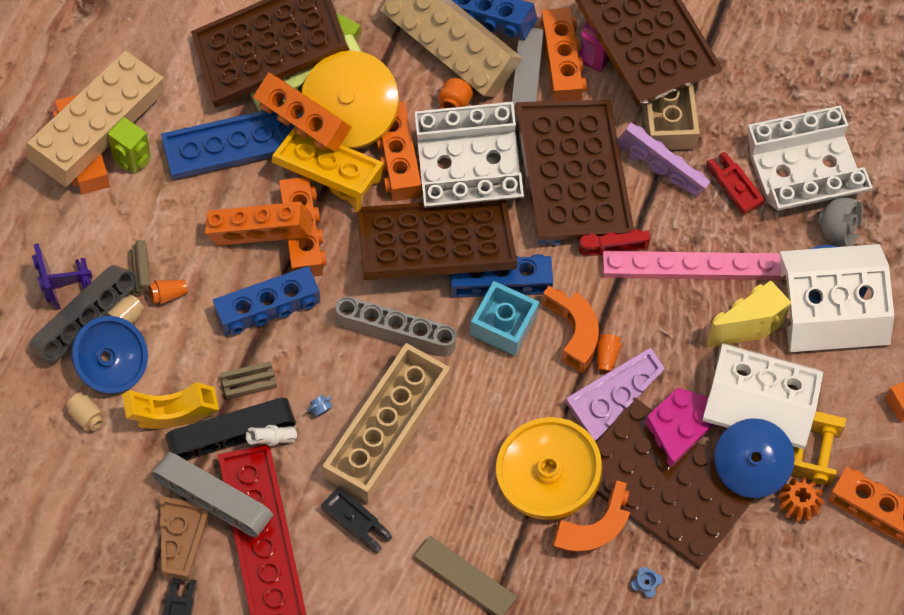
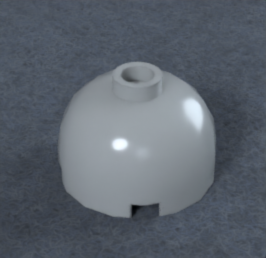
[818,198,863,247]

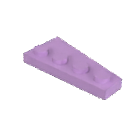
[618,122,711,197]
[565,348,665,442]

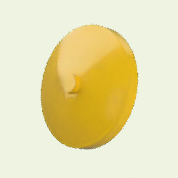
[301,51,399,149]
[496,417,602,520]

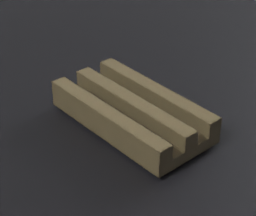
[128,240,150,297]
[220,361,277,399]

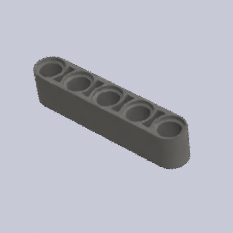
[29,265,136,362]

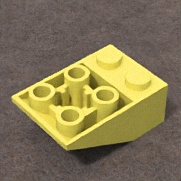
[706,281,791,347]

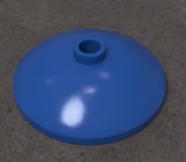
[71,316,148,394]
[714,418,795,498]

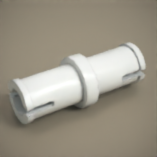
[246,425,297,446]

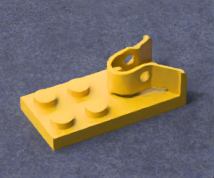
[272,126,384,212]

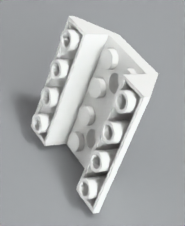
[415,102,524,208]
[747,105,873,211]
[779,244,894,353]
[702,342,823,449]

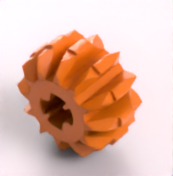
[778,477,824,523]

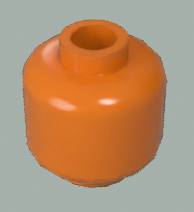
[438,78,473,108]

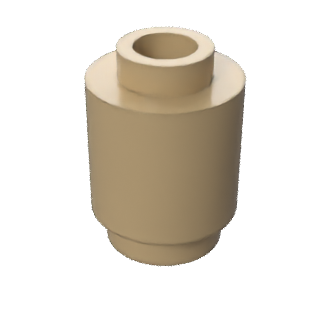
[106,295,145,324]
[66,393,105,431]

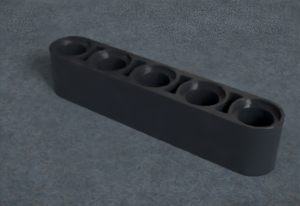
[165,398,296,461]

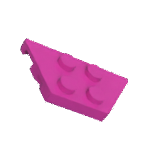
[645,388,715,467]

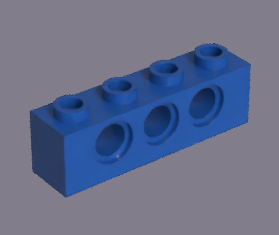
[452,0,538,40]
[450,254,553,298]
[213,266,320,336]

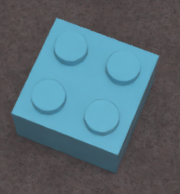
[470,281,540,356]

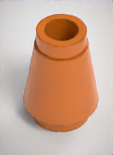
[148,279,188,305]
[597,334,622,374]

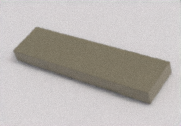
[414,535,517,615]

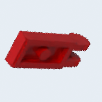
[706,152,765,215]
[579,229,650,257]

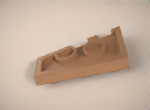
[159,496,211,581]

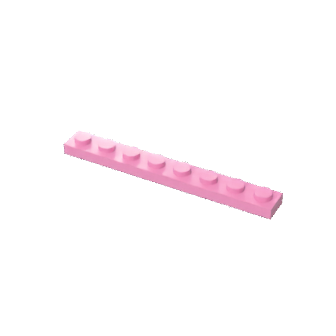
[602,251,786,280]

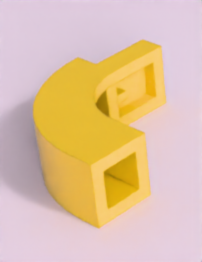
[122,382,219,429]

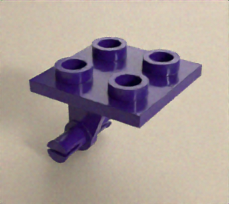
[32,243,93,310]

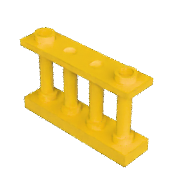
[751,411,846,485]

